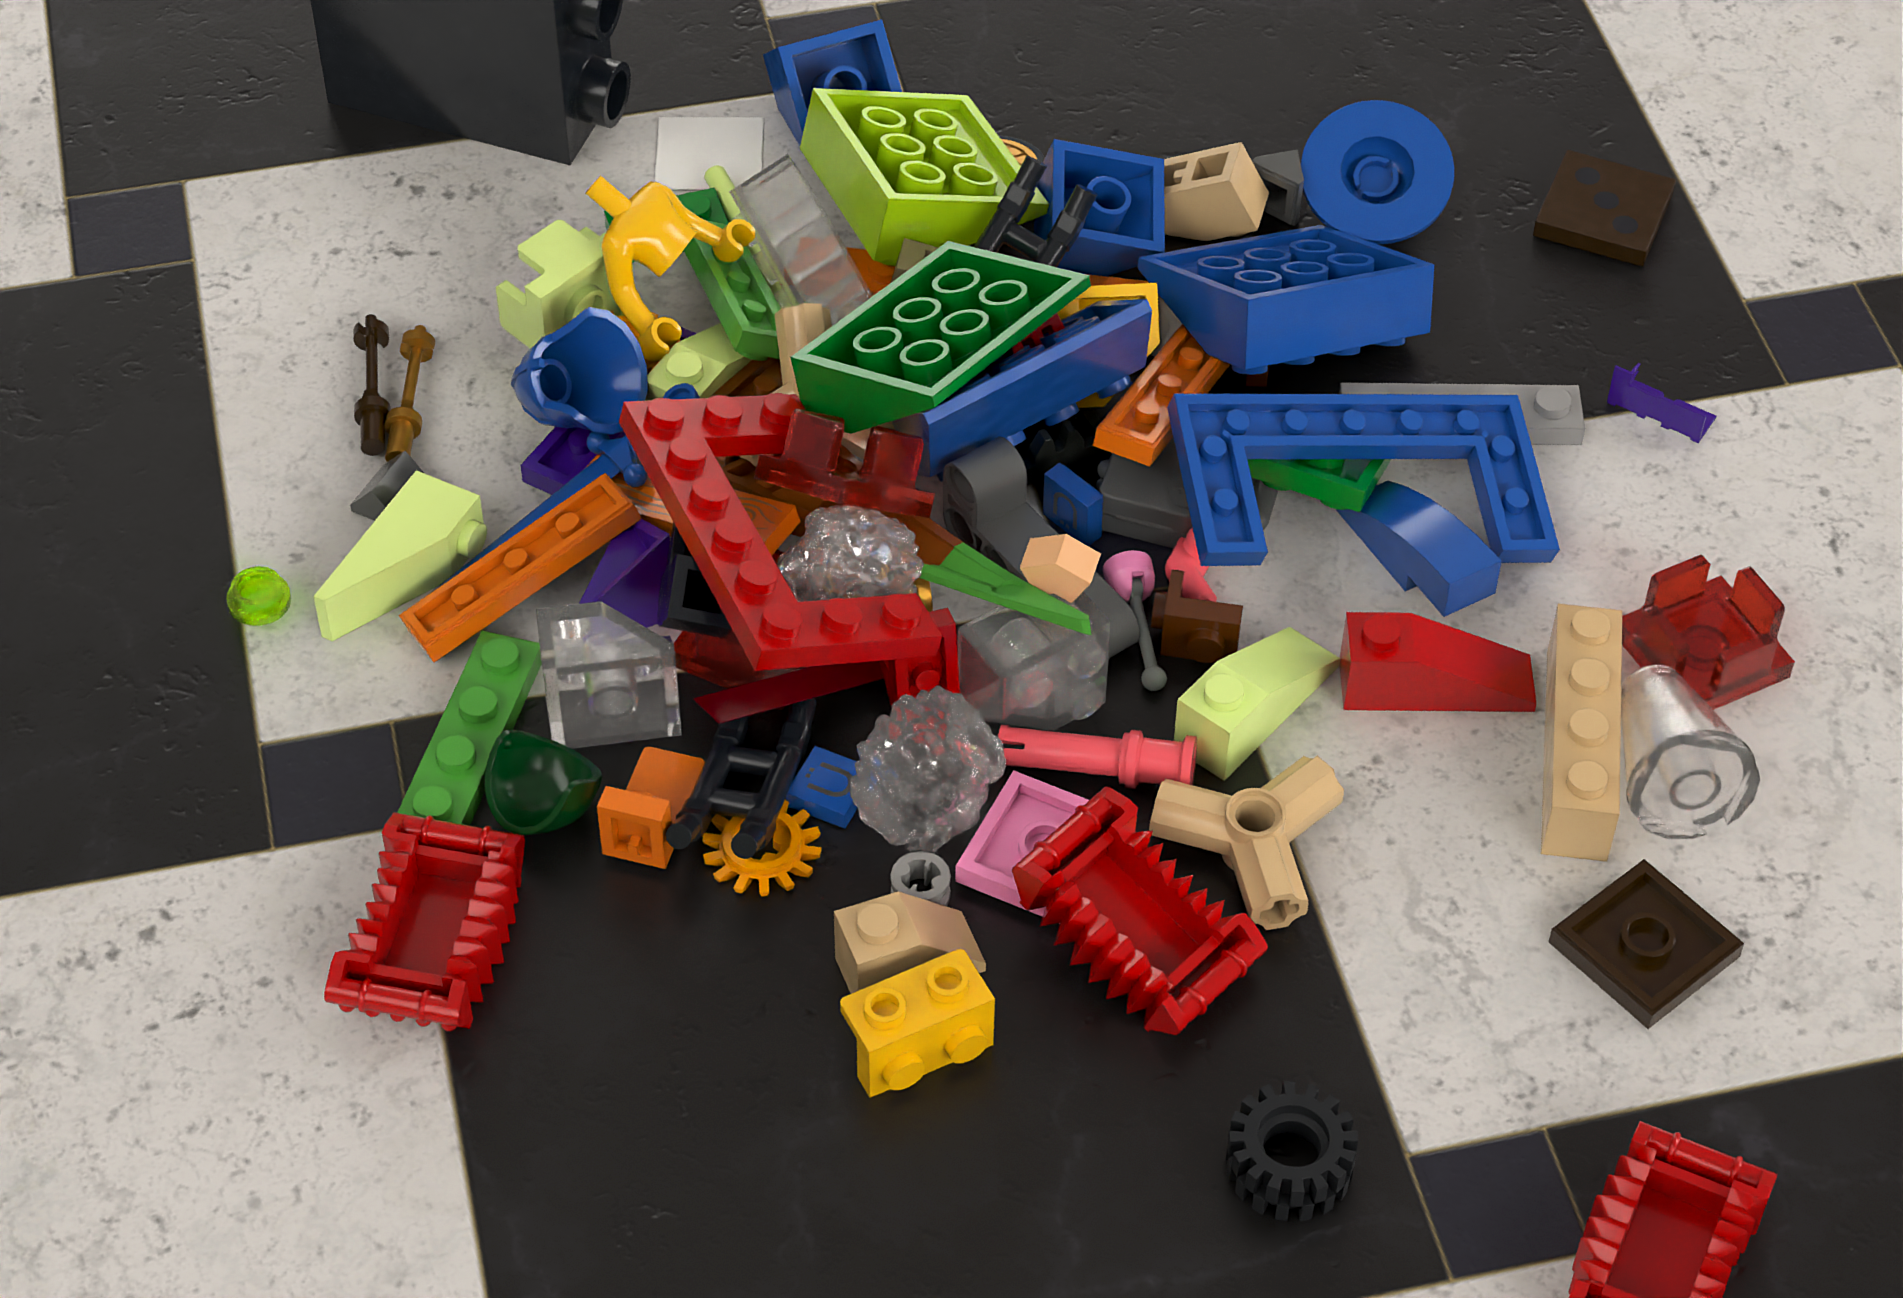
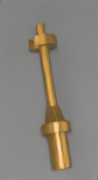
[385,325,435,462]

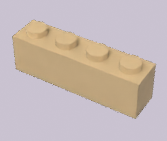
[1541,603,1622,862]

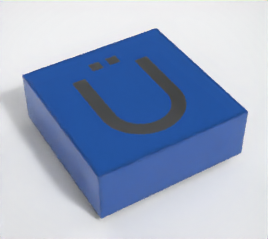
[1043,462,1103,546]
[786,746,874,829]

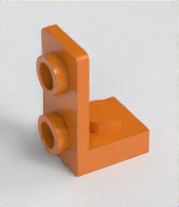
[597,747,705,869]

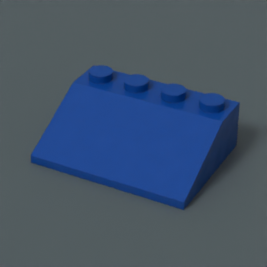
[1138,225,1434,375]
[892,299,1152,482]

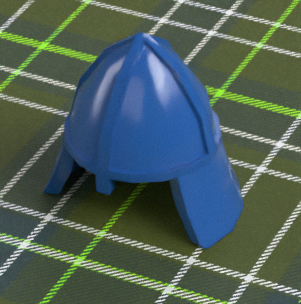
[511,307,648,434]

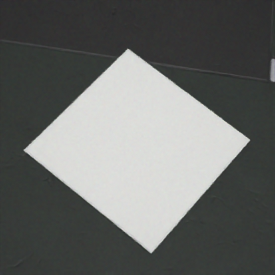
[655,117,764,190]

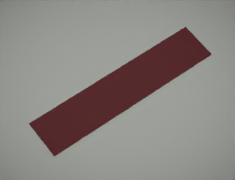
[693,661,884,724]

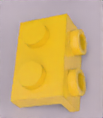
[840,949,995,1098]

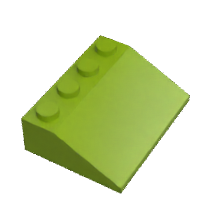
[800,88,1049,266]

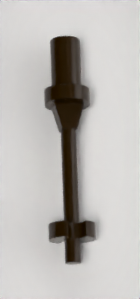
[353,314,391,456]

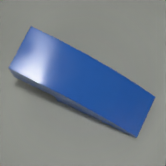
[1336,481,1502,617]

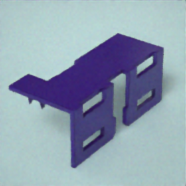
[1607,363,1717,443]

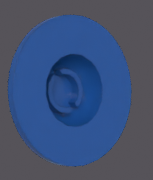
[1301,100,1454,244]

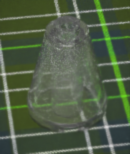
[1621,665,1760,839]

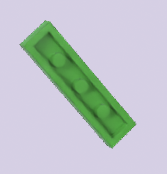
[684,220,781,361]
[397,630,544,826]

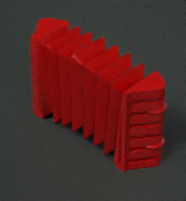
[1012,787,1268,1035]
[324,812,525,1031]
[1568,1121,1778,1298]

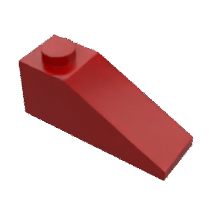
[1340,612,1537,712]

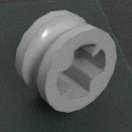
[890,851,951,906]

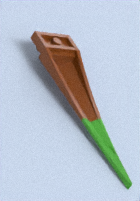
[721,436,1092,636]

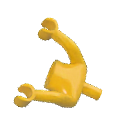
[585,175,756,361]

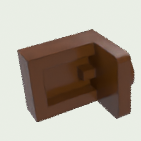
[1151,569,1243,663]

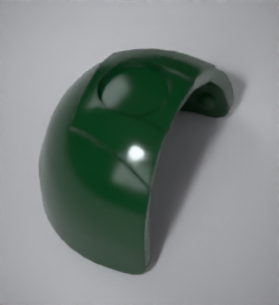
[485,729,602,835]

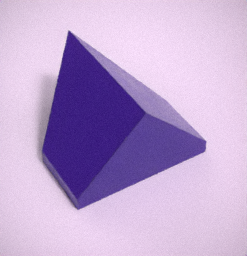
[579,519,670,648]

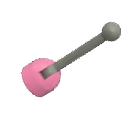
[1102,550,1167,691]

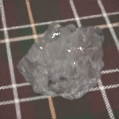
[777,505,924,602]
[850,685,1006,853]

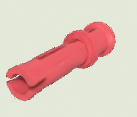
[996,724,1197,789]

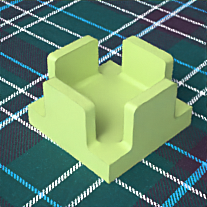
[496,220,634,349]

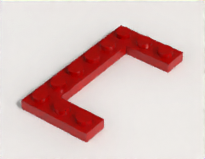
[619,393,942,671]

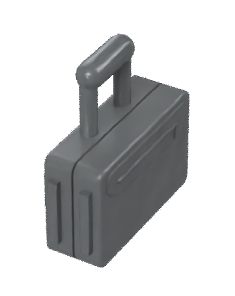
[1095,438,1278,548]

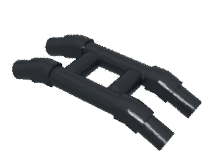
[974,156,1098,267]
[666,686,817,859]

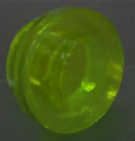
[227,566,291,626]

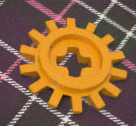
[702,800,822,897]

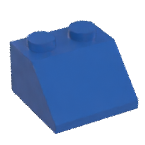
[763,19,902,146]
[1034,139,1165,276]

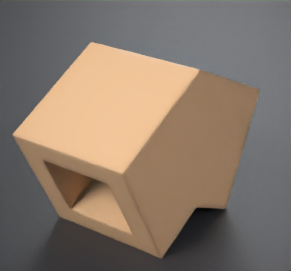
[1020,534,1101,603]

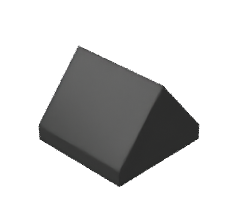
[1252,149,1304,226]
[350,451,424,521]

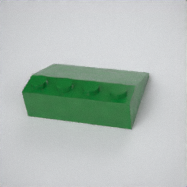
[790,241,1091,434]

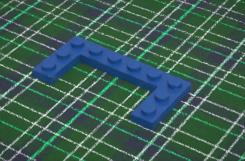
[1167,394,1560,566]

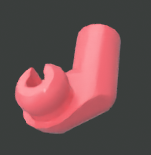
[1164,527,1217,602]

